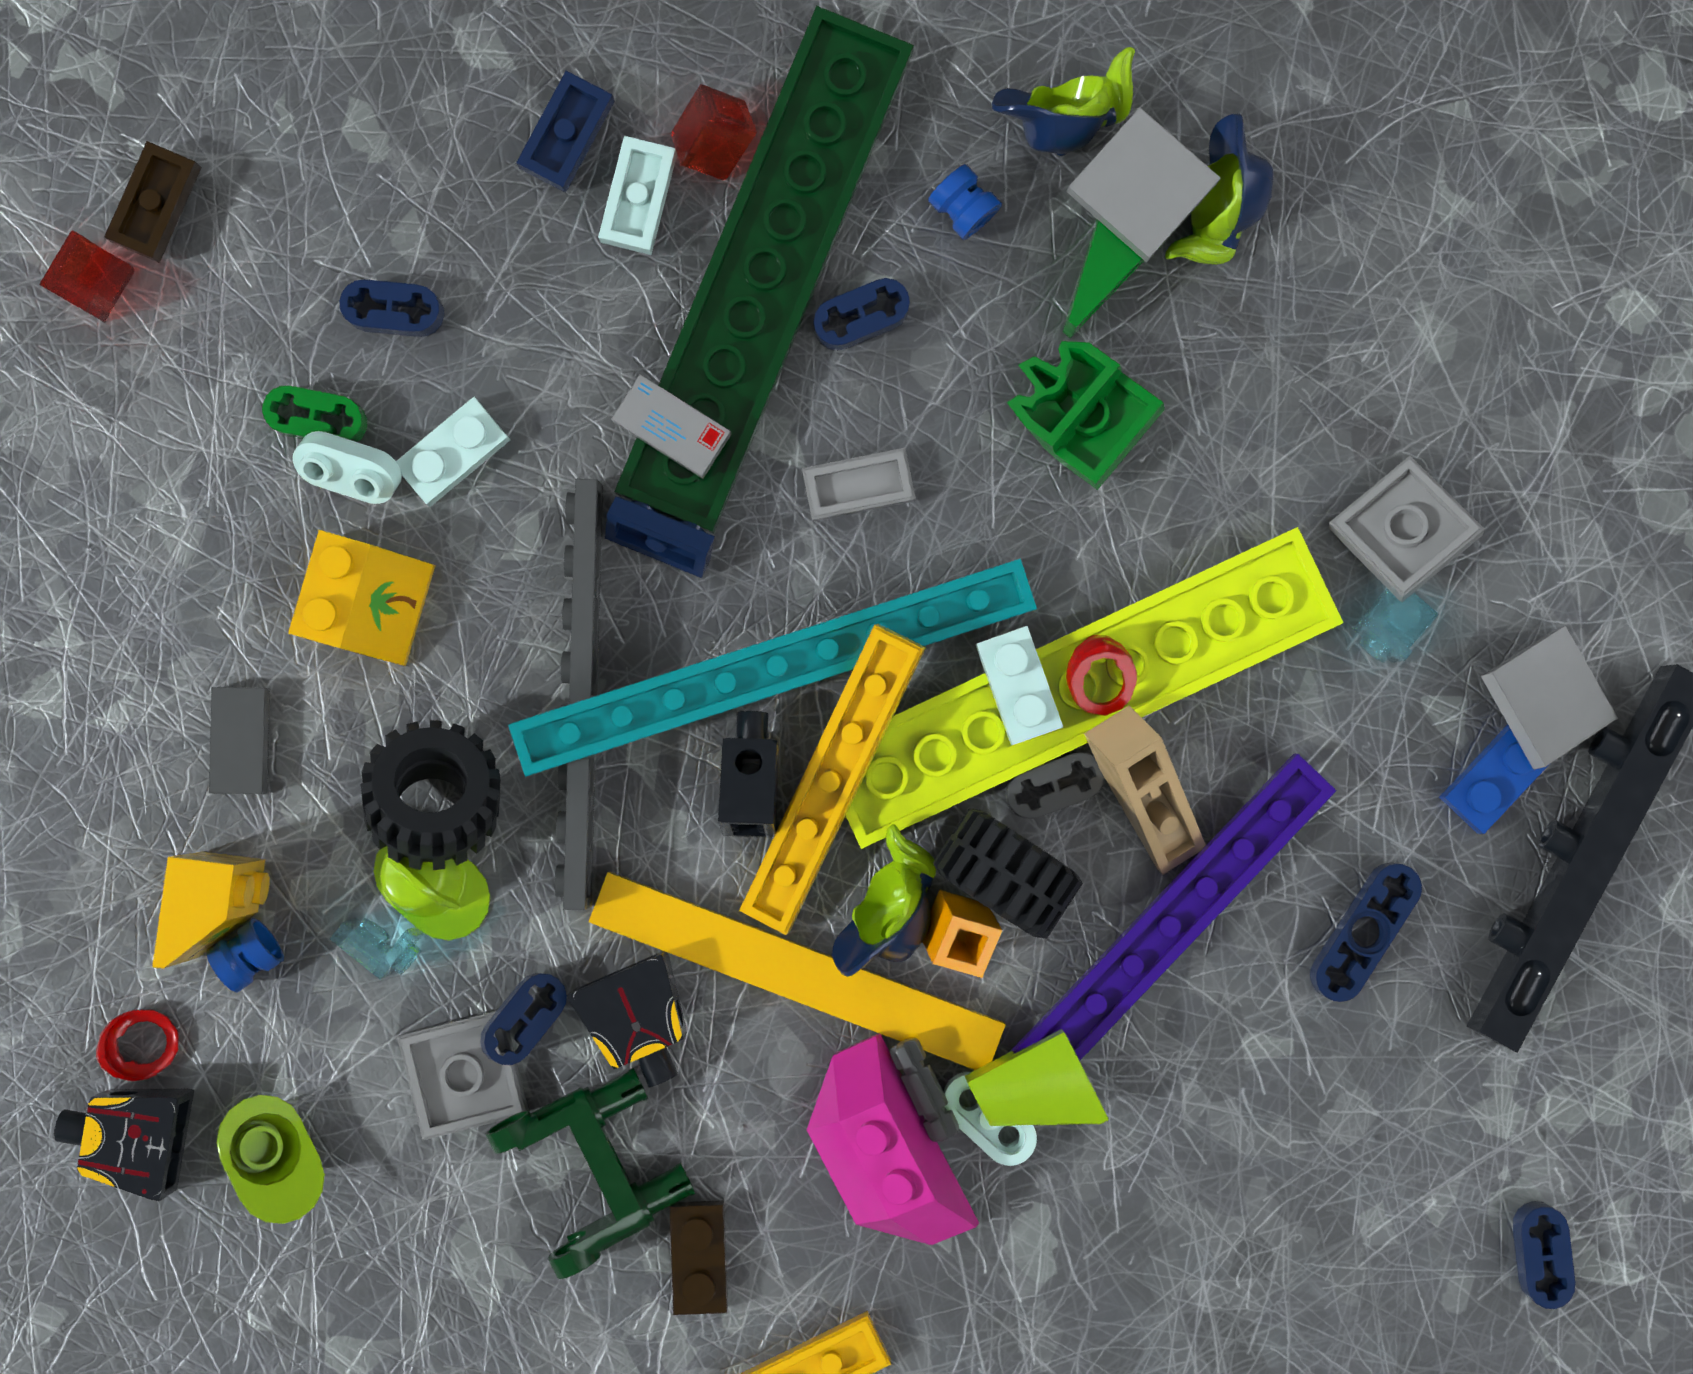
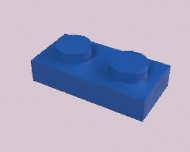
[1439,724,1550,834]

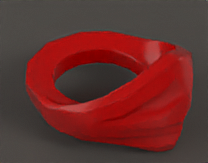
[1066,635,1137,716]
[96,1010,179,1081]

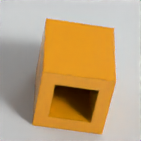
[923,890,1003,978]

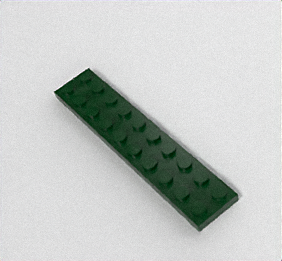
[614,6,914,534]

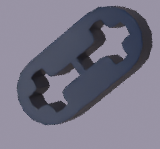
[814,278,910,351]
[339,279,444,337]
[480,973,567,1065]
[1513,1201,1576,1309]

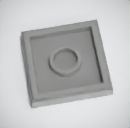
[1067,107,1221,263]
[1329,456,1485,603]
[1481,626,1618,770]
[397,1009,529,1141]

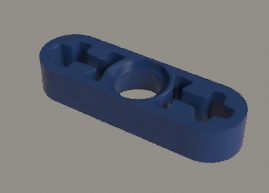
[1310,863,1422,1002]

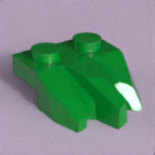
[1007,341,1165,490]

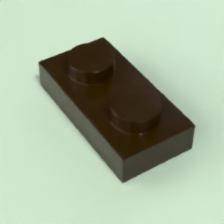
[104,141,202,263]
[670,1200,728,1315]

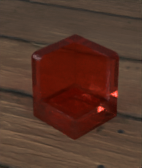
[671,84,757,180]
[39,231,135,322]

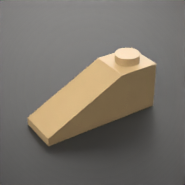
[1084,706,1206,875]

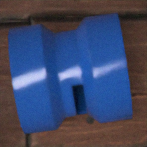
[928,164,1002,240]
[206,918,284,993]

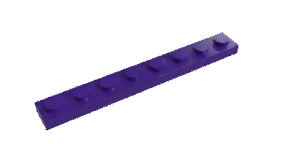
[1010,754,1337,1061]

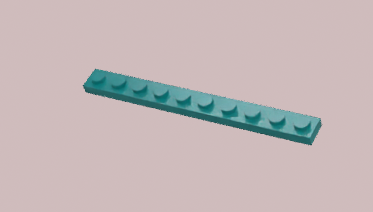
[508,558,1037,777]

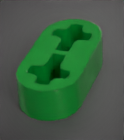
[262,386,367,442]

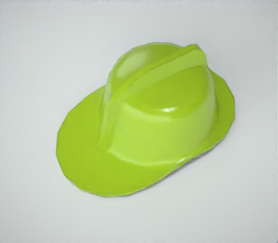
[373,846,490,940]
[216,1095,325,1224]

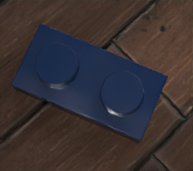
[516,71,615,193]
[605,496,715,578]

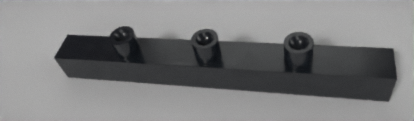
[1467,664,1693,1053]

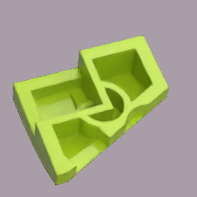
[965,1029,1109,1126]

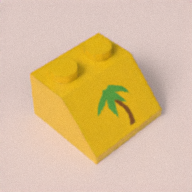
[288,530,436,666]
[152,851,270,969]

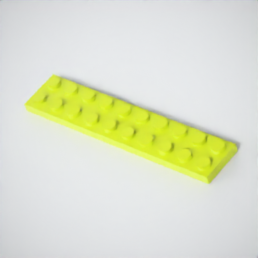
[846,527,1344,849]

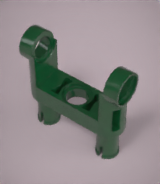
[485,1068,696,1279]

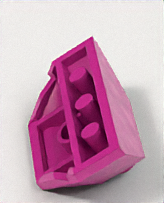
[807,1033,979,1245]

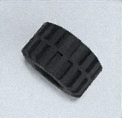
[361,720,501,870]
[933,809,1083,939]

